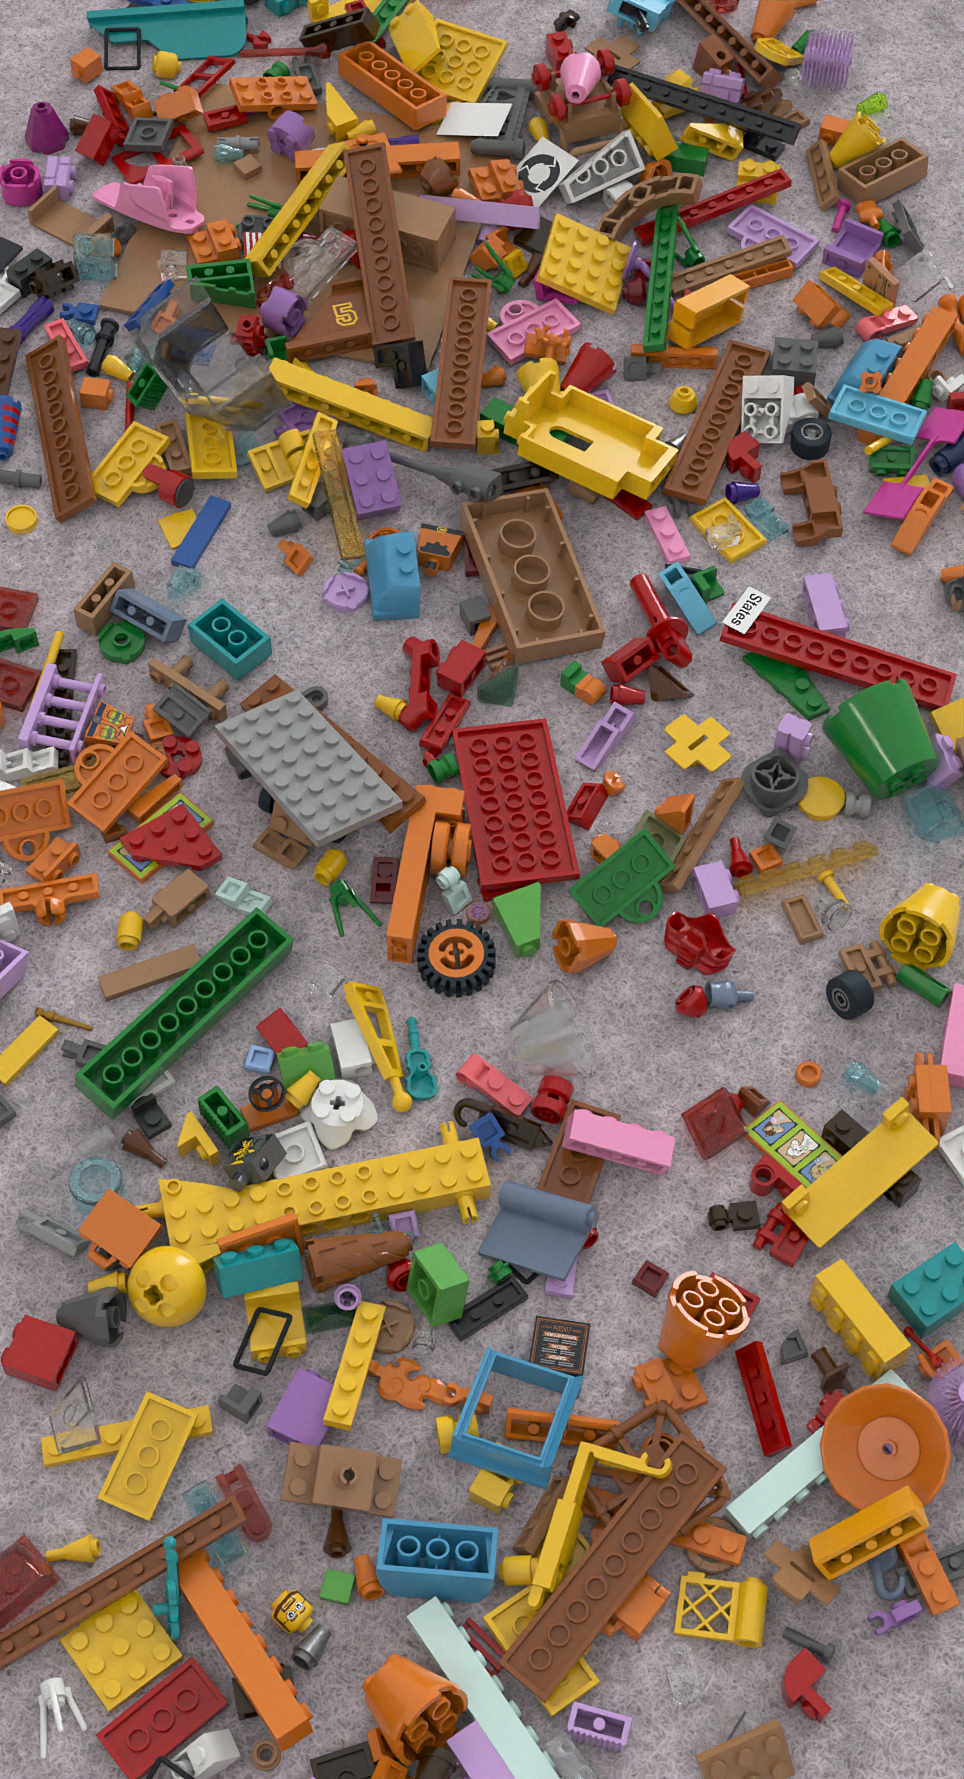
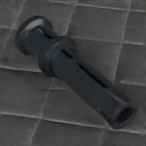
[86,318,120,377]

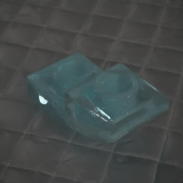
[743,496,789,541]

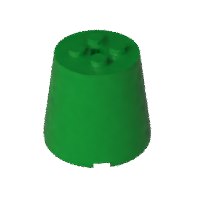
[822,679,939,799]

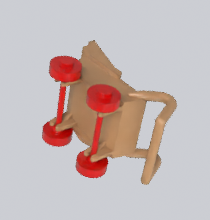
[532,48,636,159]

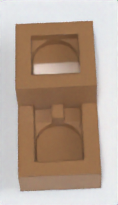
[252,826,309,870]

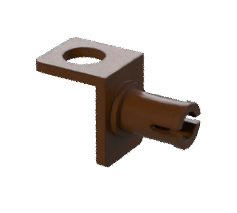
[811,1347,854,1395]

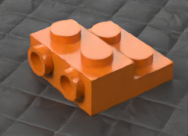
[468,159,524,202]
[187,219,241,264]
[631,1357,708,1423]

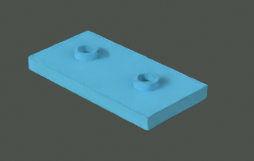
[828,384,927,445]

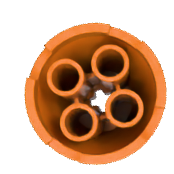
[658,1271,750,1372]
[362,1654,468,1766]

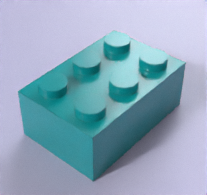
[188,598,272,681]
[887,1242,964,1339]

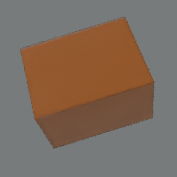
[738,1086,770,1118]

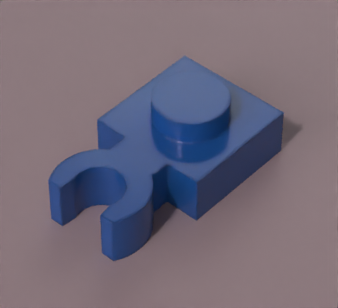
[59,303,100,326]
[468,1112,511,1162]

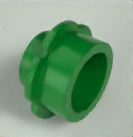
[487,1260,513,1284]

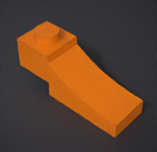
[110,80,154,121]

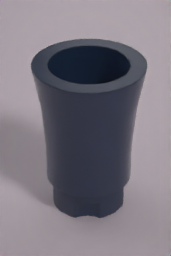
[929,431,964,477]

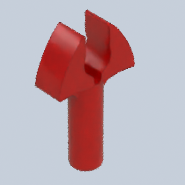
[246,30,272,50]

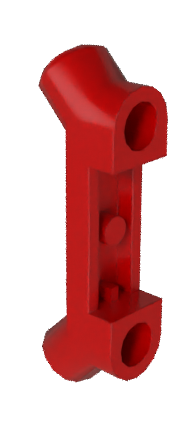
[398,636,440,732]

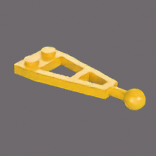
[343,981,413,1113]

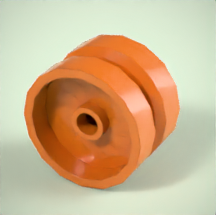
[431,821,472,878]

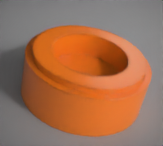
[795,1061,822,1088]

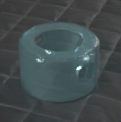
[68,1156,125,1215]

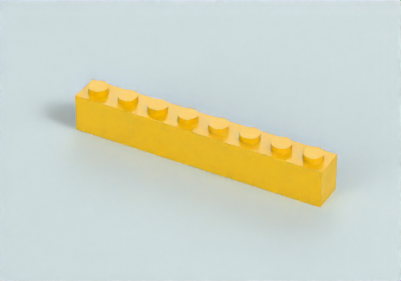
[245,142,349,279]
[263,357,433,452]

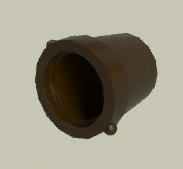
[415,1746,459,1779]

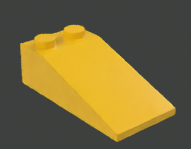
[389,0,441,73]

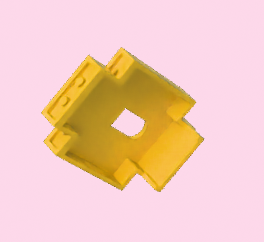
[503,370,678,500]

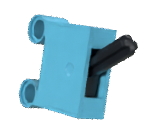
[606,0,675,36]

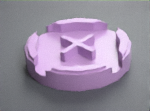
[323,572,369,612]

